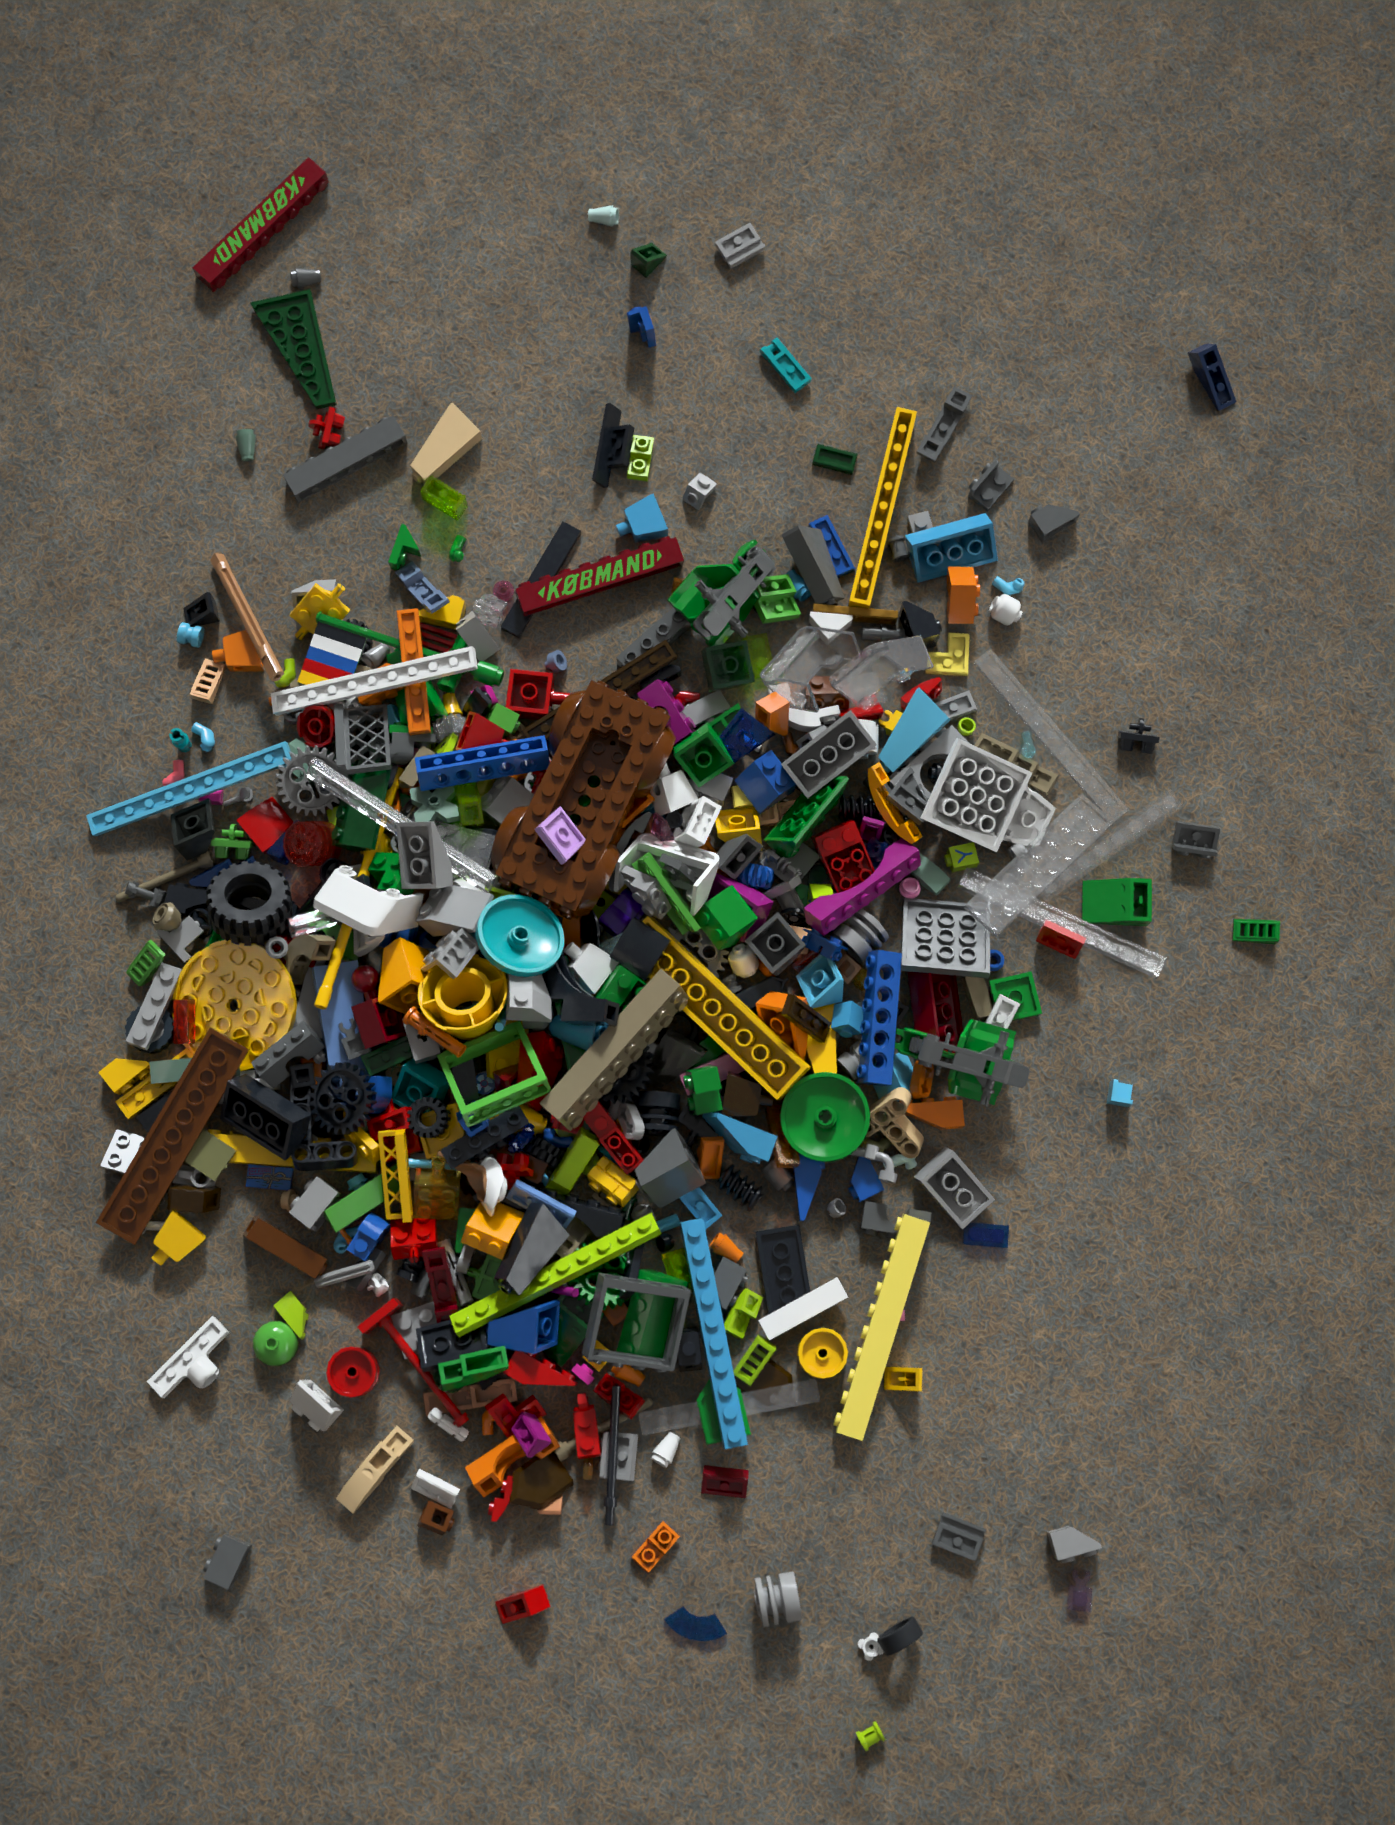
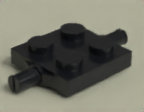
[678,1080,731,1148]

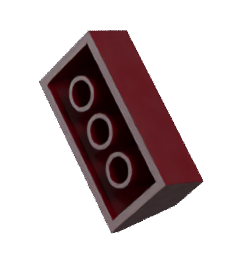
[907,971,963,1058]

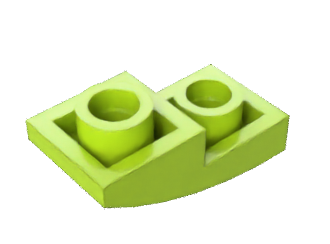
[627,435,654,481]

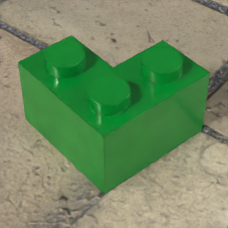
[368,852,415,896]
[683,1065,723,1115]

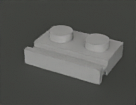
[715,223,766,269]

